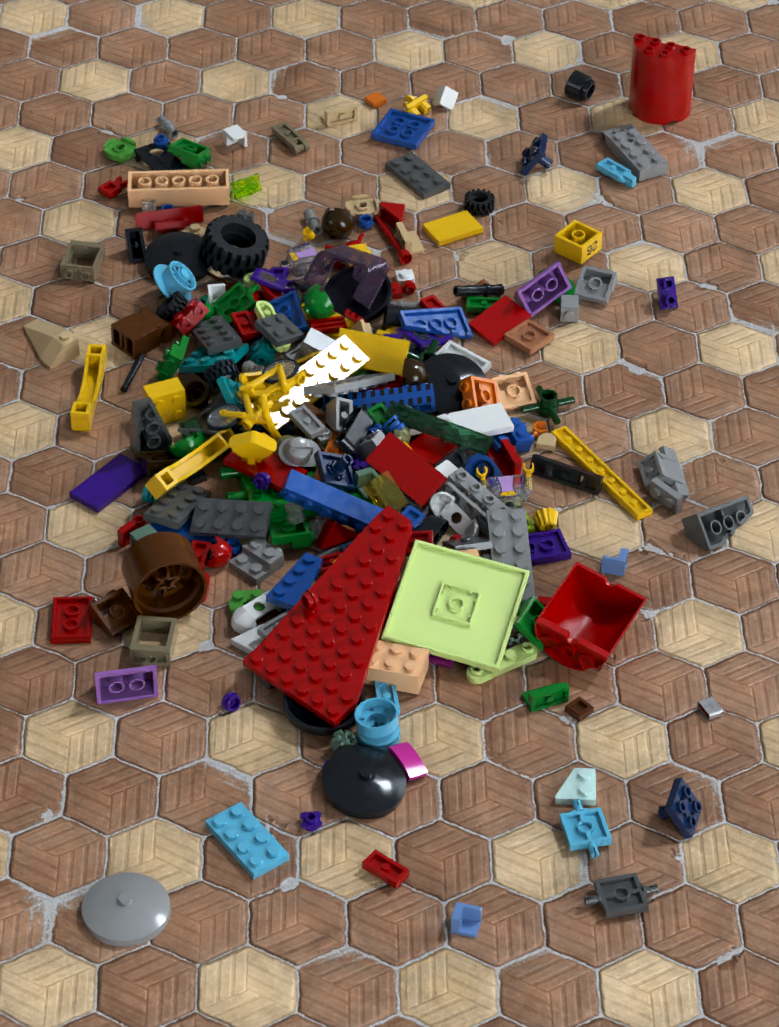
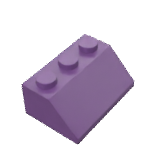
[514,261,572,317]
[93,665,158,705]

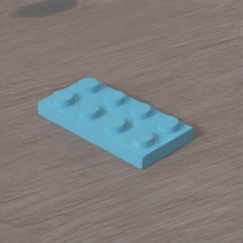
[205,802,290,879]

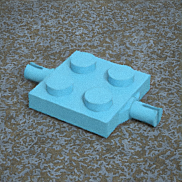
[559,798,612,859]

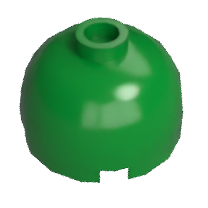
[302,283,336,319]
[168,430,206,459]

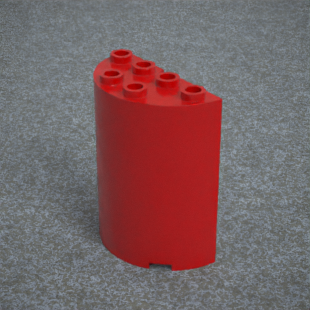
[628,33,696,125]
[535,562,647,671]

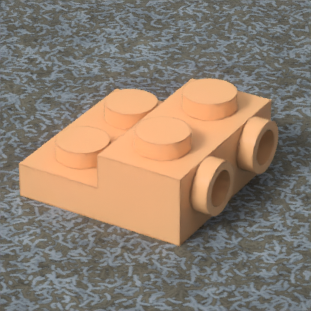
[492,372,537,412]

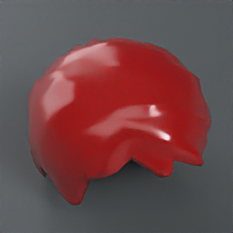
[207,536,232,568]

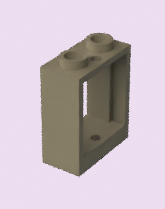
[60,240,105,282]
[129,615,178,666]

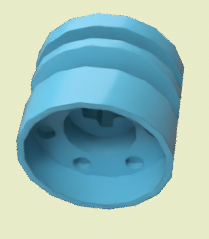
[354,697,401,752]

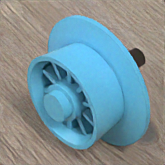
[153,261,196,301]

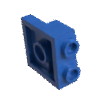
[487,417,534,453]

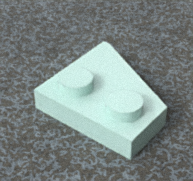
[555,768,596,806]

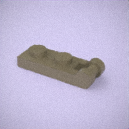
[272,122,310,155]

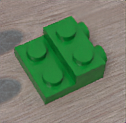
[168,138,212,169]
[155,335,189,381]
[268,514,314,549]
[513,596,545,652]

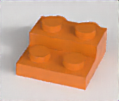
[459,375,500,410]

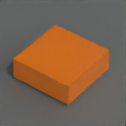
[365,92,387,109]

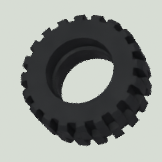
[200,215,270,278]

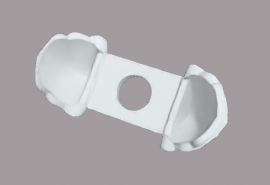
[429,492,479,537]
[231,591,284,634]

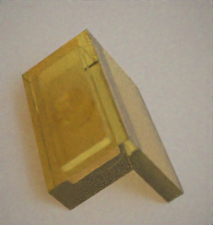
[363,471,408,510]

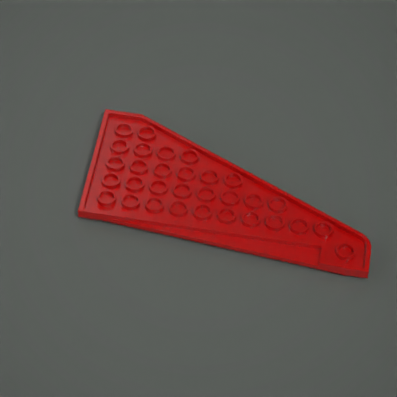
[242,506,413,727]

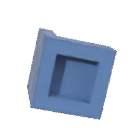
[601,548,629,576]
[450,902,482,938]

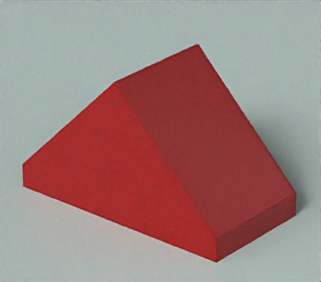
[379,202,405,230]
[315,519,356,549]

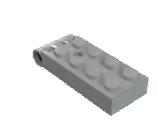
[600,124,669,182]

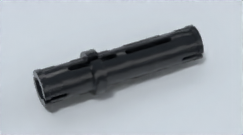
[453,283,505,297]

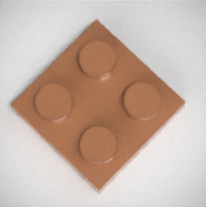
[504,319,555,355]

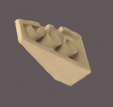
[23,319,80,370]

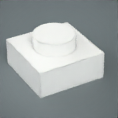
[395,269,415,286]

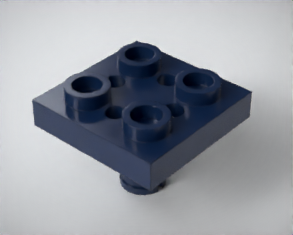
[520,132,553,176]
[314,450,357,492]
[658,777,702,839]

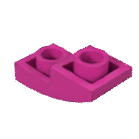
[388,742,428,782]

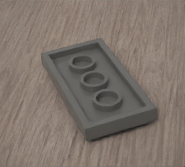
[385,152,451,200]
[190,315,243,356]
[143,482,211,530]
[190,497,273,540]

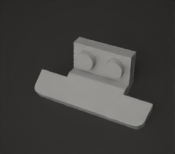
[637,446,690,499]

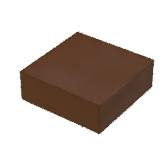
[565,697,594,722]

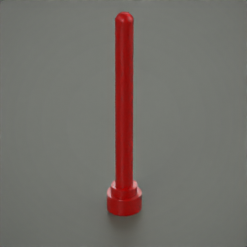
[374,215,412,265]

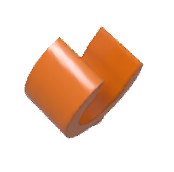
[531,421,547,439]

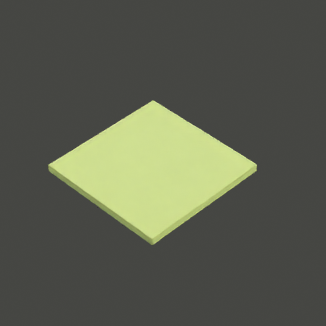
[381,539,530,673]

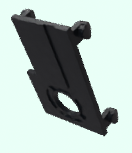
[133,141,190,171]

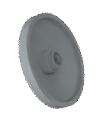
[81,872,171,947]

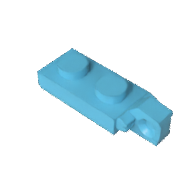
[595,158,637,188]

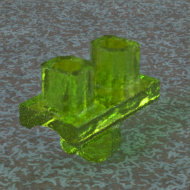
[230,173,262,199]

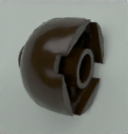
[321,208,356,240]
[401,358,430,387]

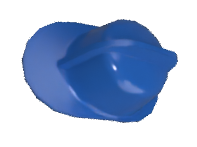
[465,454,503,495]

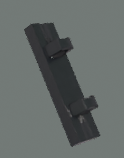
[529,454,604,496]

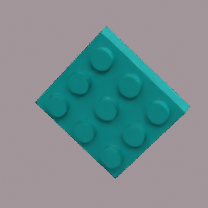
[178,343,250,373]

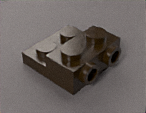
[135,450,181,478]

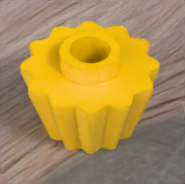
[532,507,558,531]

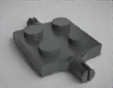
[584,873,658,919]

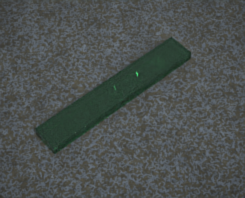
[384,401,494,456]

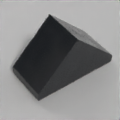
[125,227,146,264]

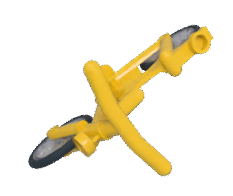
[206,358,306,440]

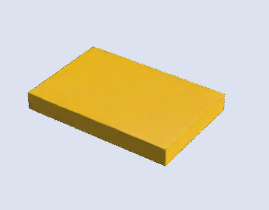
[422,210,483,247]

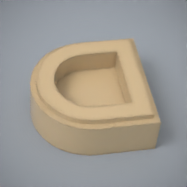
[536,433,557,451]

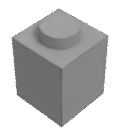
[560,295,579,322]

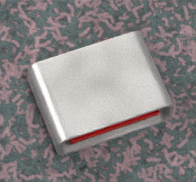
[697,696,724,720]

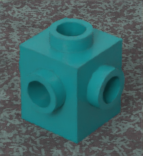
[249,336,276,366]

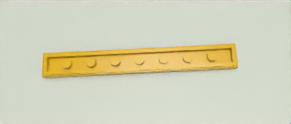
[550,426,653,521]

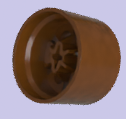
[122,532,207,620]

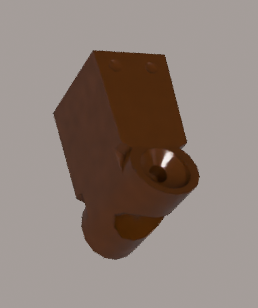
[111,307,177,360]

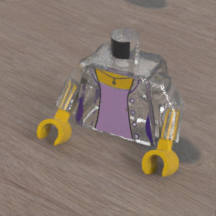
[279,227,330,278]
[475,462,535,509]

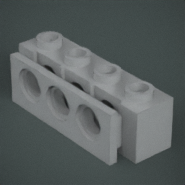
[444,467,509,538]

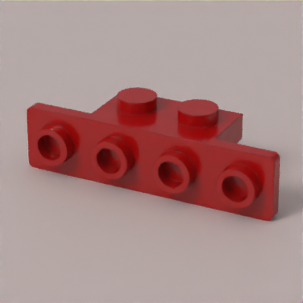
[135,205,204,233]
[483,438,527,493]

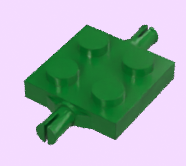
[212,281,260,327]

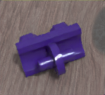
[656,276,678,310]

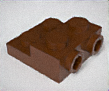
[87,587,141,639]

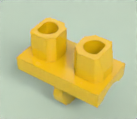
[403,94,431,115]

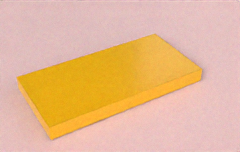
[337,328,410,377]

